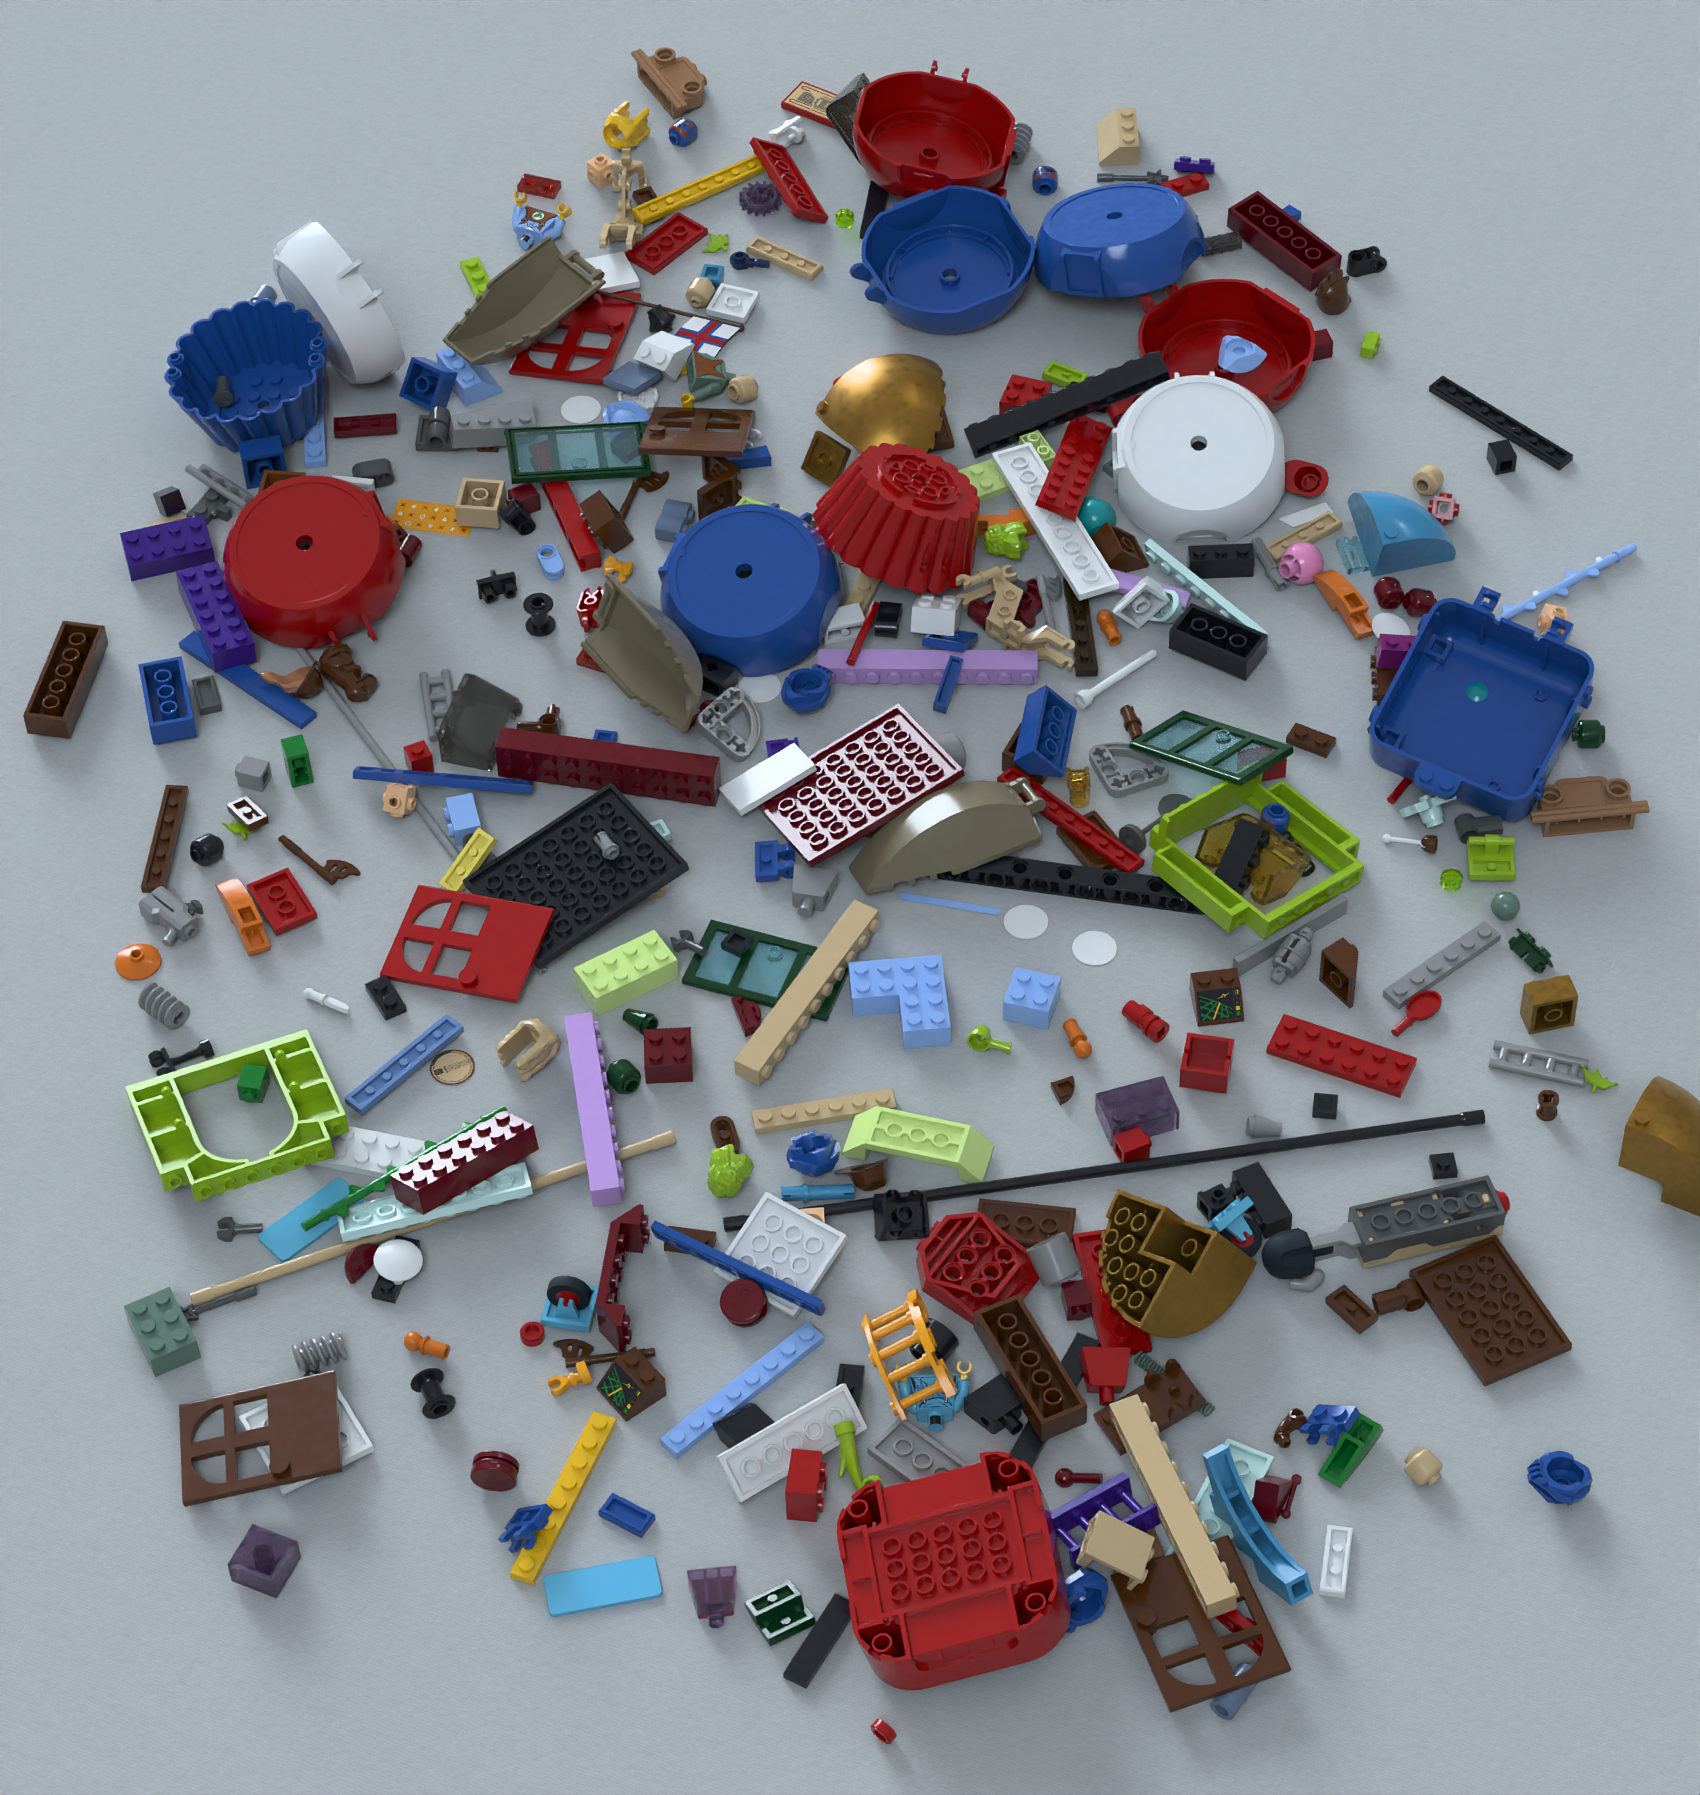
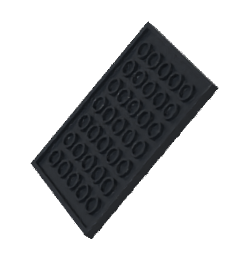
[462,783,689,969]

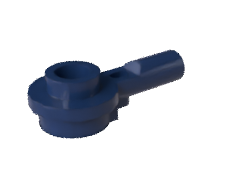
[730,251,770,270]

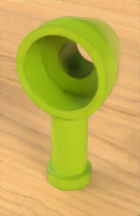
[967,1025,1012,1054]

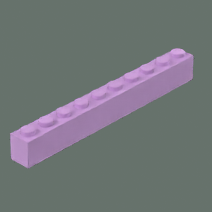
[817,649,1038,685]
[564,1012,625,1207]

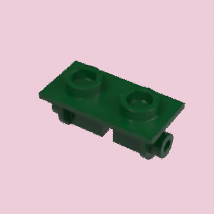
[1508,928,1553,973]

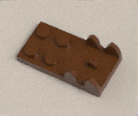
[1093,1359,1206,1456]

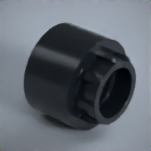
[910,1318,959,1368]

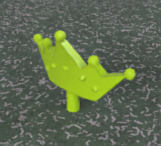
[702,233,728,253]
[222,820,254,840]
[1581,1064,1618,1093]

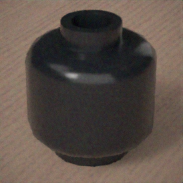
[190,833,224,866]

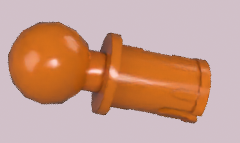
[1096,609,1122,646]
[1063,1019,1092,1059]
[404,1332,450,1360]

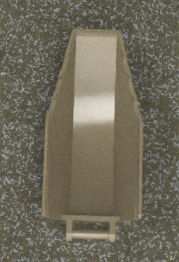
[443,236,606,366]
[581,573,703,732]
[849,777,1046,895]

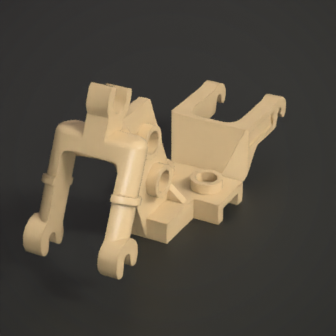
[599,148,648,250]
[956,564,1075,672]

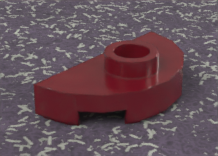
[731,997,762,1037]
[344,1243,380,1284]

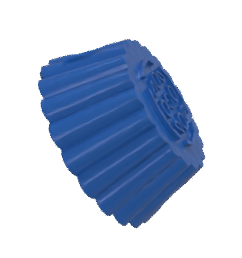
[164,298,327,452]

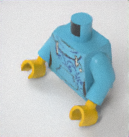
[894,1360,973,1432]

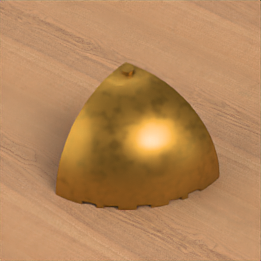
[815,353,946,453]
[1618,1076,1700,1216]
[1099,1189,1257,1338]

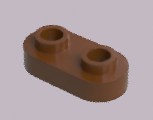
[710,1116,740,1154]

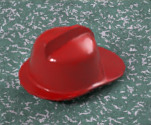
[1285,460,1329,497]

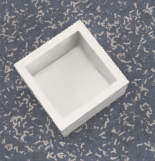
[910,593,961,636]

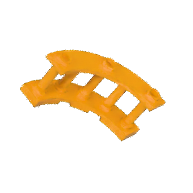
[860,1288,958,1421]

